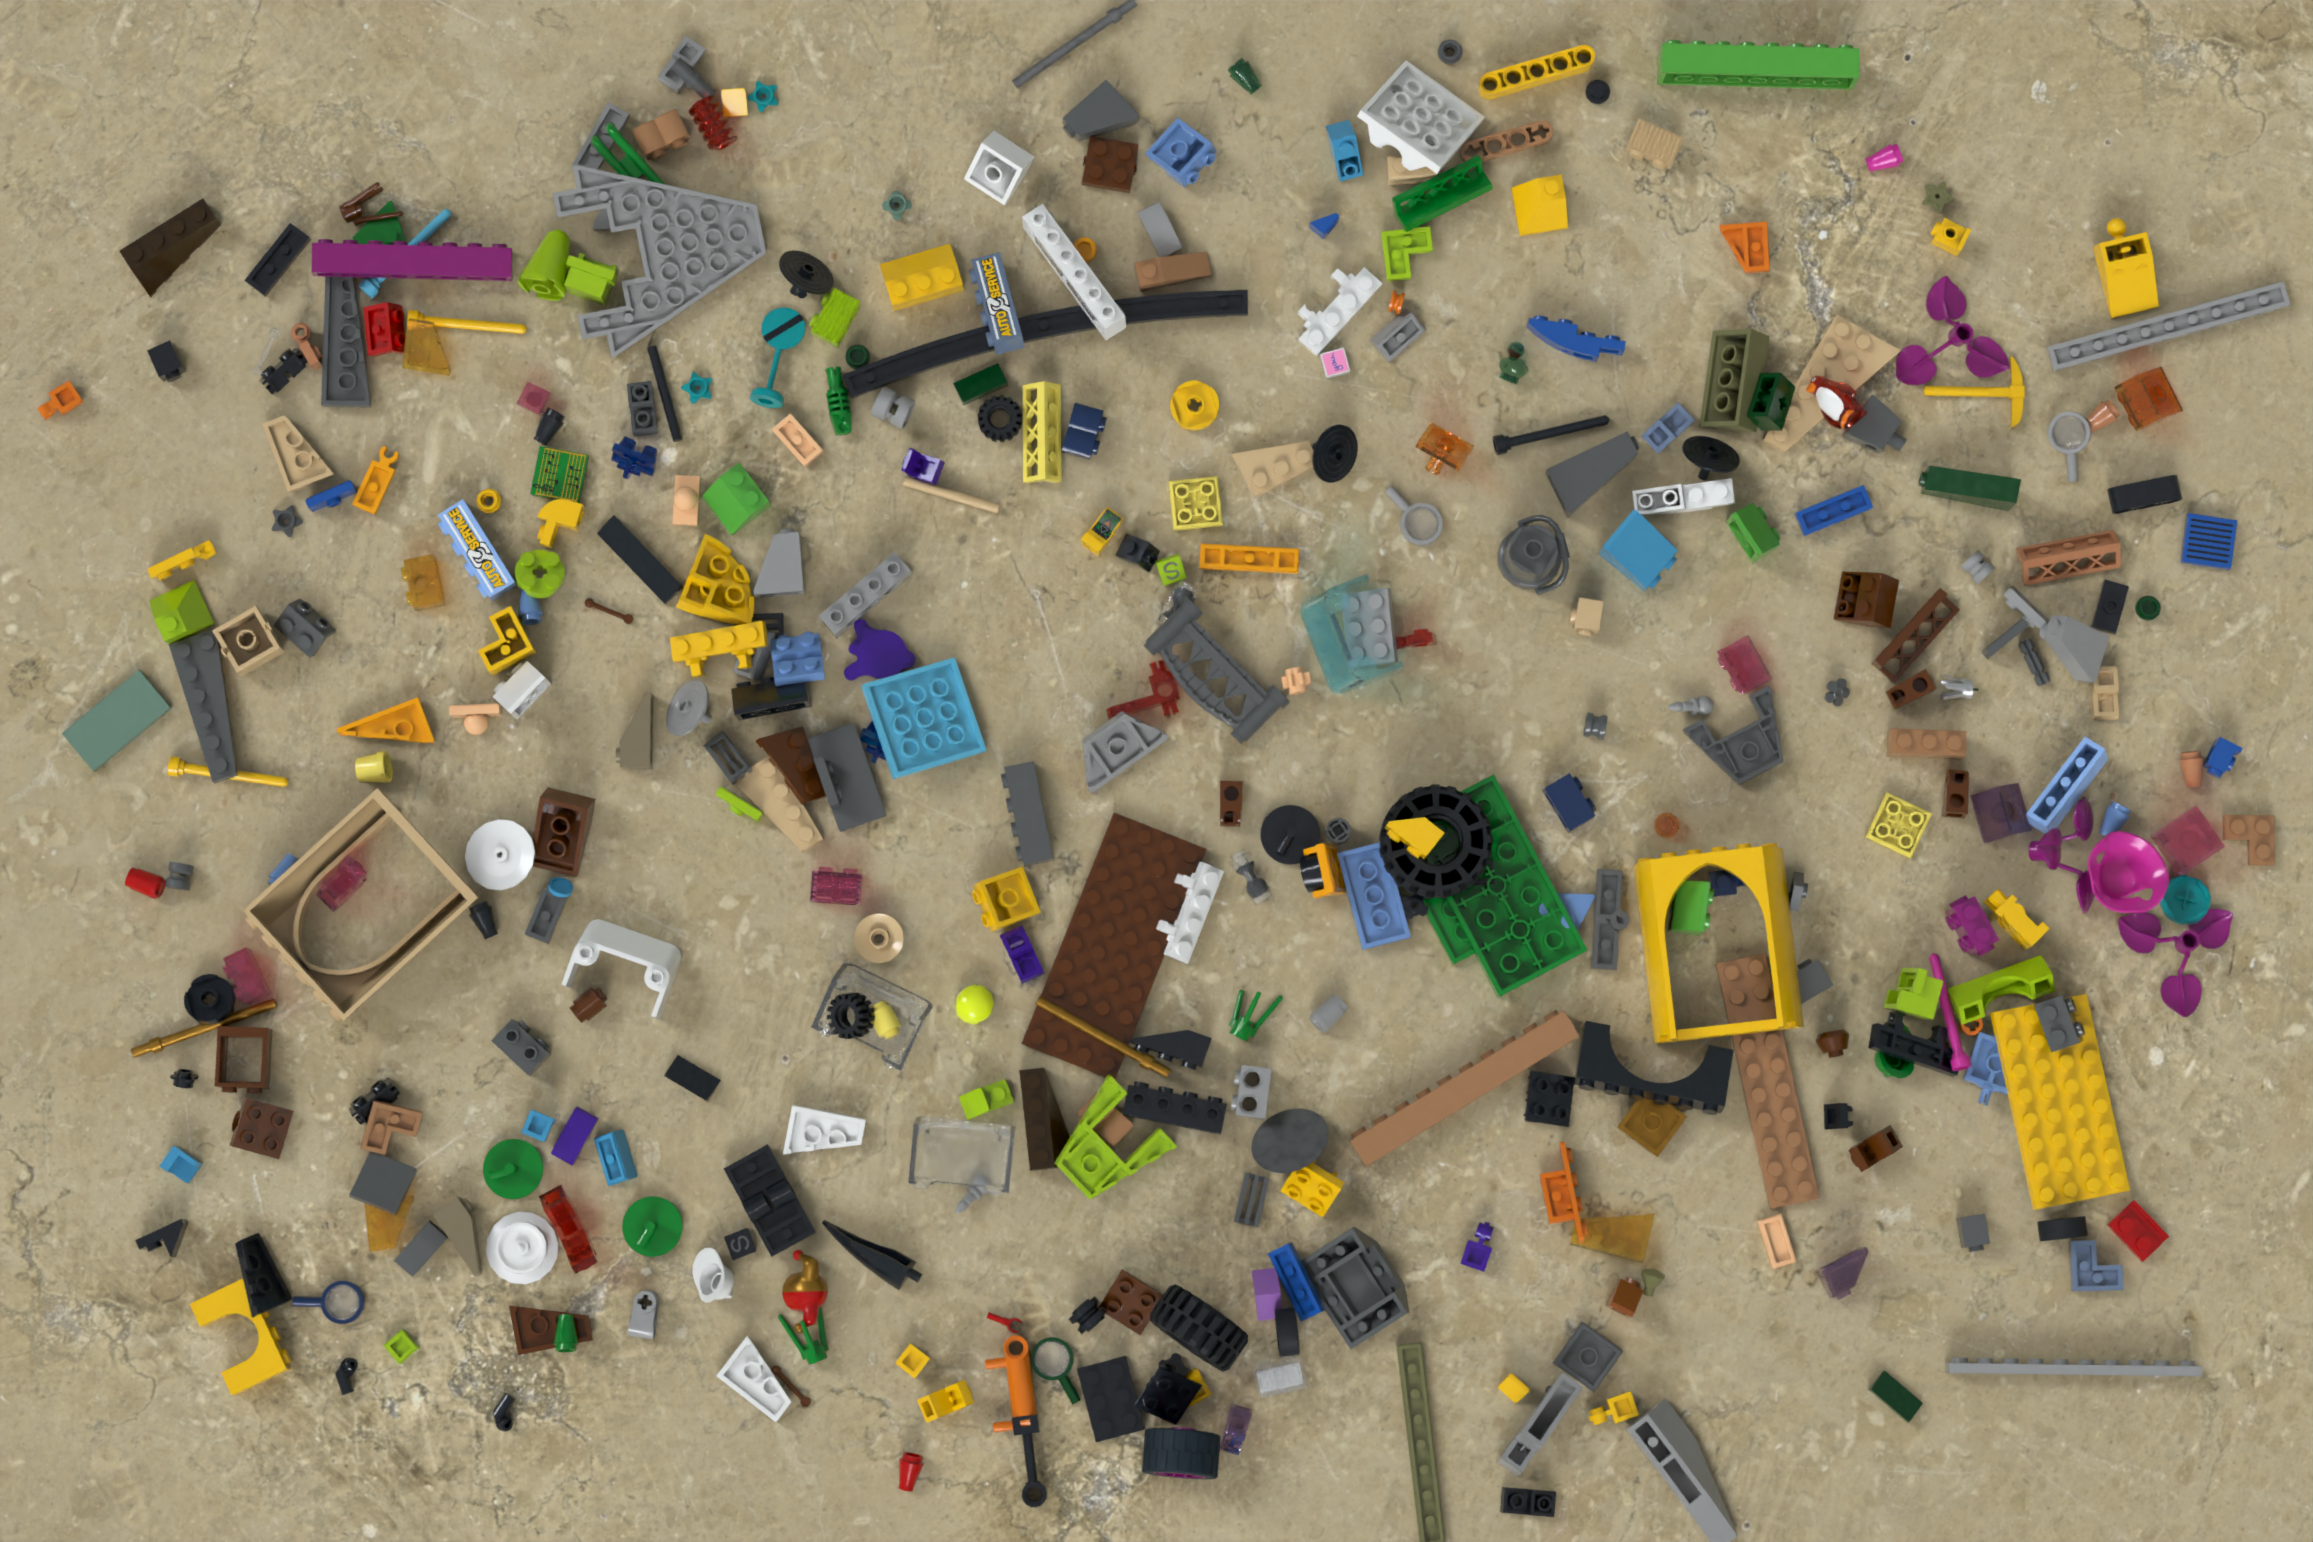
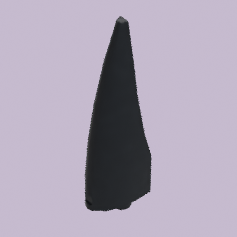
[822,1220,923,1290]

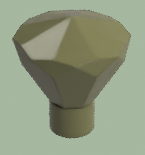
[1641,1269,1665,1297]

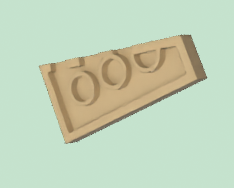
[735,756,824,852]

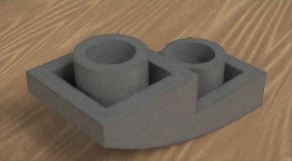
[627,381,658,436]
[394,1220,448,1277]

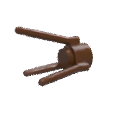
[339,182,403,226]

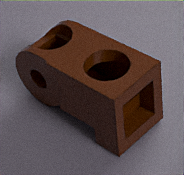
[1885,669,1936,710]
[1941,769,1969,819]
[1220,781,1243,827]

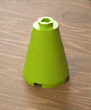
[518,229,571,301]

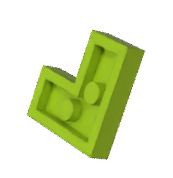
[1381,226,1433,282]

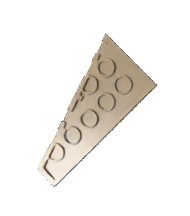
[1763,314,1901,453]

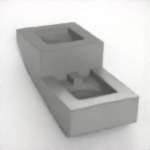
[658,36,706,93]
[1137,202,1183,257]

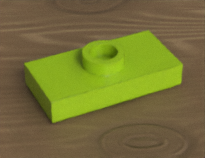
[715,787,764,823]

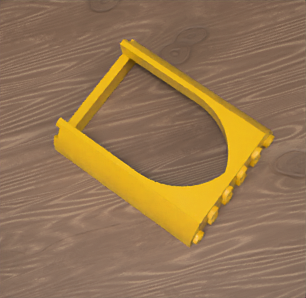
[1634,843,1804,1044]

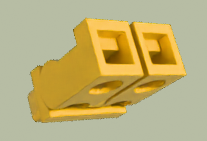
[1983,889,2050,951]

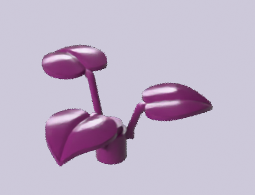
[1896,276,2010,385]
[2029,797,2095,914]
[2118,909,2233,1017]

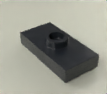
[2091,579,2129,634]

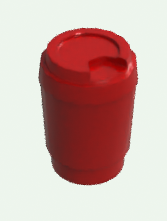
[125,867,166,899]

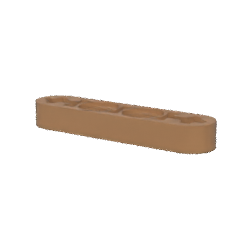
[1460,121,1553,162]

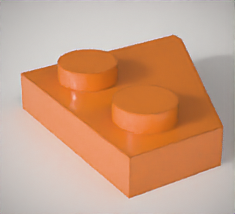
[1719,221,1770,274]

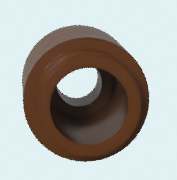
[569,987,608,1023]

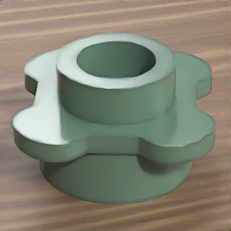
[882,191,912,220]

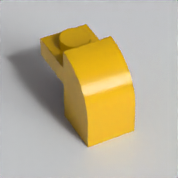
[537,499,585,549]
[917,1379,974,1423]

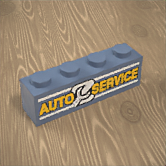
[969,252,1025,355]

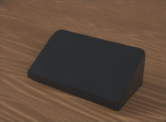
[664,1055,721,1102]

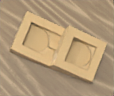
[2091,666,2119,720]

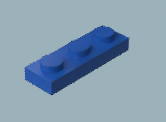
[1794,485,1873,537]
[1268,1242,1325,1322]

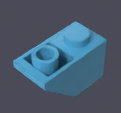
[1326,120,1363,182]

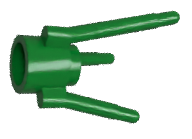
[1229,990,1283,1041]
[778,1307,829,1365]

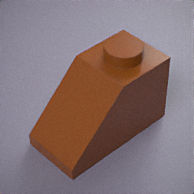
[1605,1277,1644,1317]

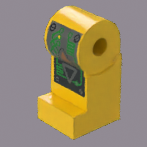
[1080,507,1124,557]

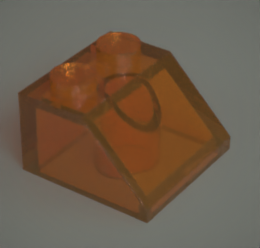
[2114,367,2183,431]

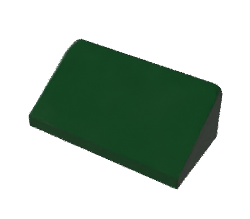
[953,363,1008,406]
[1868,1370,1923,1423]

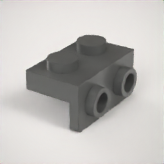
[273,599,336,658]
[2034,994,2085,1052]

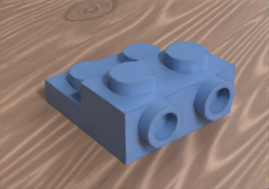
[1145,118,1217,188]
[770,631,825,686]

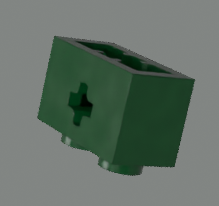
[1747,373,1796,431]

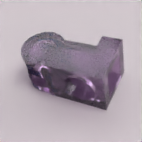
[1220,1403,1253,1456]

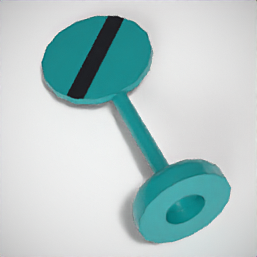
[749,308,805,408]

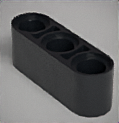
[2107,475,2182,514]

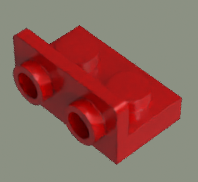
[363,302,407,357]

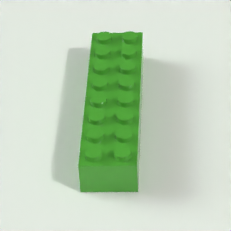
[1657,40,1860,90]

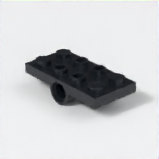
[724,1144,816,1257]

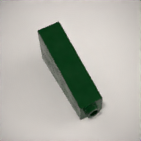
[1918,466,2021,512]

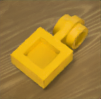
[1588,1391,1639,1425]

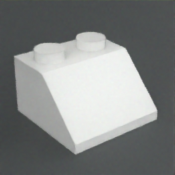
[964,131,1035,205]
[493,661,551,720]

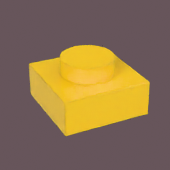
[895,1343,931,1379]

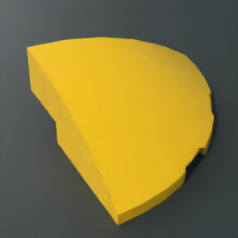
[676,534,754,625]

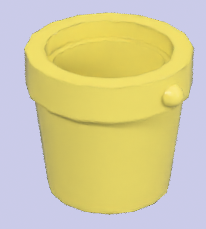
[355,750,393,783]

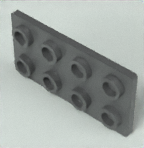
[808,723,886,832]

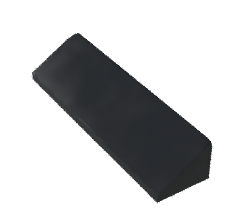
[597,515,683,605]

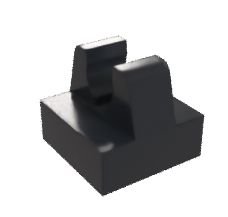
[1824,1103,1853,1130]

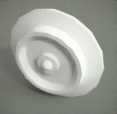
[465,819,535,891]
[486,1212,559,1284]

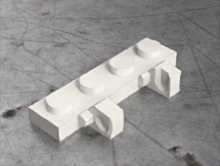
[1298,267,1383,357]
[1156,861,1224,964]

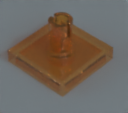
[1416,422,1474,475]

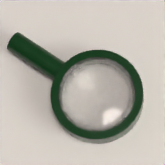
[1031,1337,1081,1405]

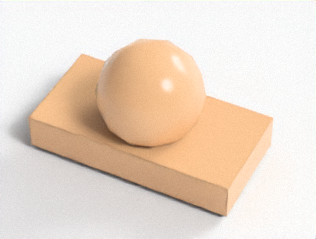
[672,475,701,526]
[449,703,502,735]

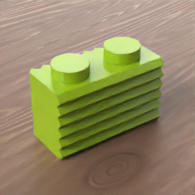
[809,288,861,348]

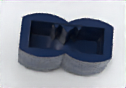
[1062,403,1107,460]

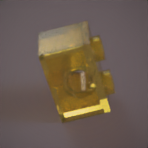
[401,554,445,612]

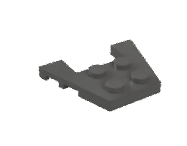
[1683,685,1783,785]

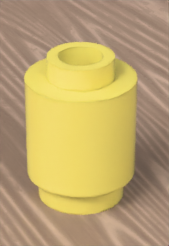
[870,1000,901,1040]

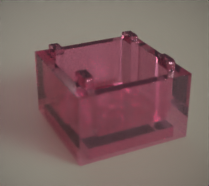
[2150,805,2225,876]

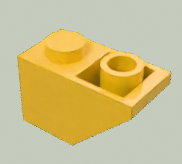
[1385,817,1444,859]

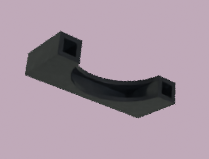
[1573,1021,1734,1115]

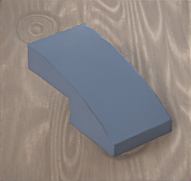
[1641,402,1695,454]

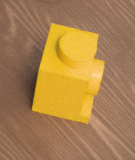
[1930,218,1971,257]

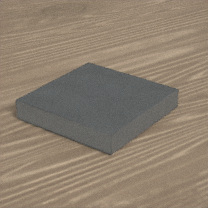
[349,1152,417,1215]
[1553,1322,1623,1392]

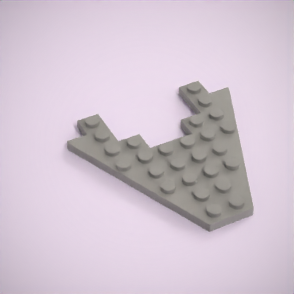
[552,165,766,357]

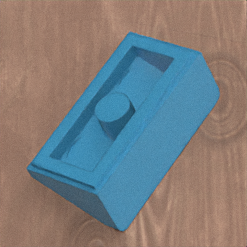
[594,1130,637,1186]

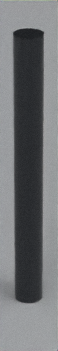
[647,346,683,442]

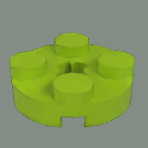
[514,550,565,598]

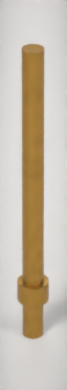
[1035,996,1171,1078]
[131,999,277,1058]

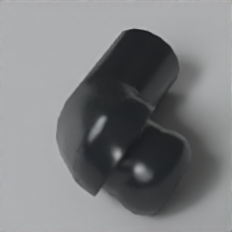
[335,1358,358,1396]

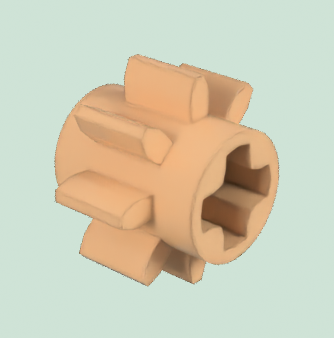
[1281,667,1312,695]

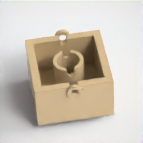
[212,605,285,677]

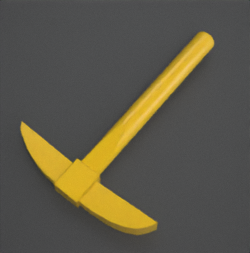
[1923,356,2025,429]

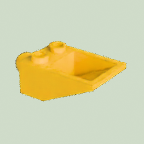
[2093,218,2159,319]

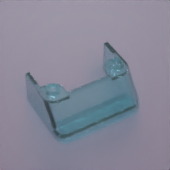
[1300,574,1403,694]

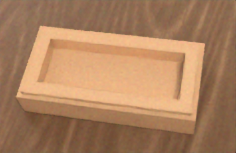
[1757,1214,1797,1269]

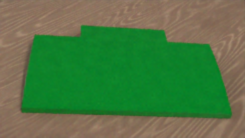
[1423,774,1588,998]

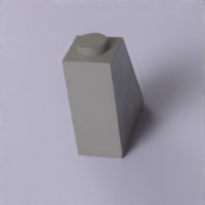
[754,529,805,598]
[2044,615,2109,683]

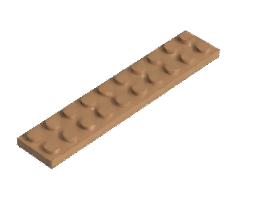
[1715,953,1819,1209]

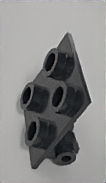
[1523,1071,1574,1127]
[1133,1362,1202,1425]

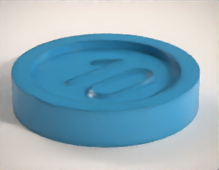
[548,877,573,898]

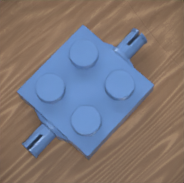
[1963,1032,2008,1106]

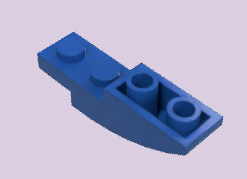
[1527,315,1626,362]

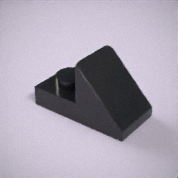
[135,1219,188,1257]

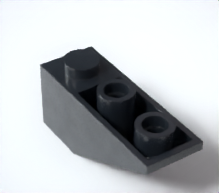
[1131,1030,1212,1070]

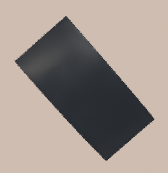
[1500,1487,1556,1517]

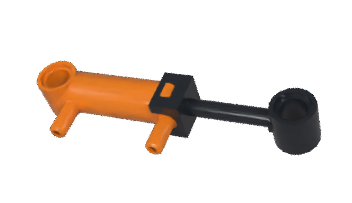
[985,1335,1047,1507]

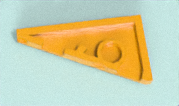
[336,697,436,744]

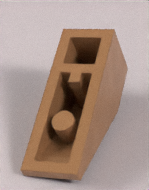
[1134,252,1212,292]

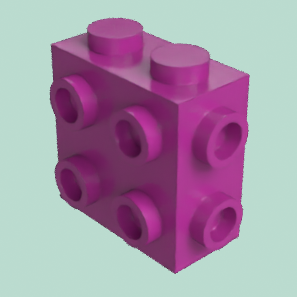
[1945,895,1999,957]

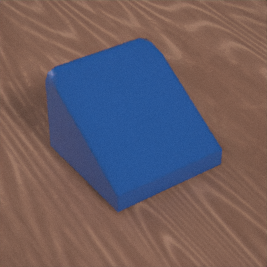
[1309,213,1339,239]

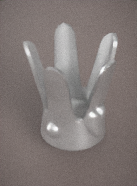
[1940,674,1979,700]

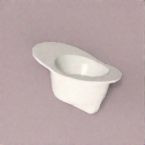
[692,1248,734,1303]

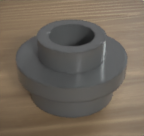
[1438,40,1462,64]

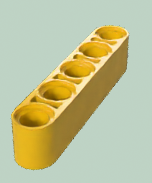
[1478,45,1595,100]

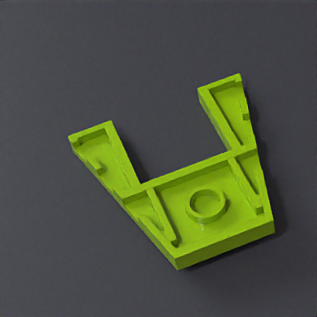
[1054,1075,1177,1200]

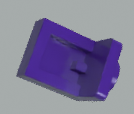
[901,448,945,485]

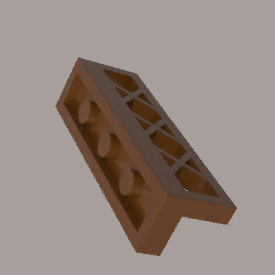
[1872,588,1960,683]

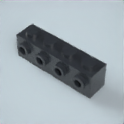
[1123,1081,1227,1135]

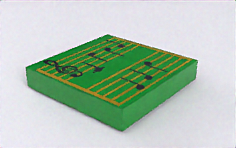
[530,446,589,503]

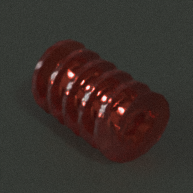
[689,96,738,150]

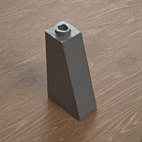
[1546,431,1639,517]

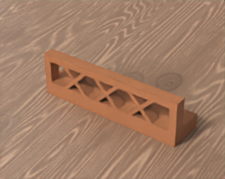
[2016,530,2121,586]

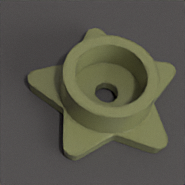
[1922,182,1954,213]

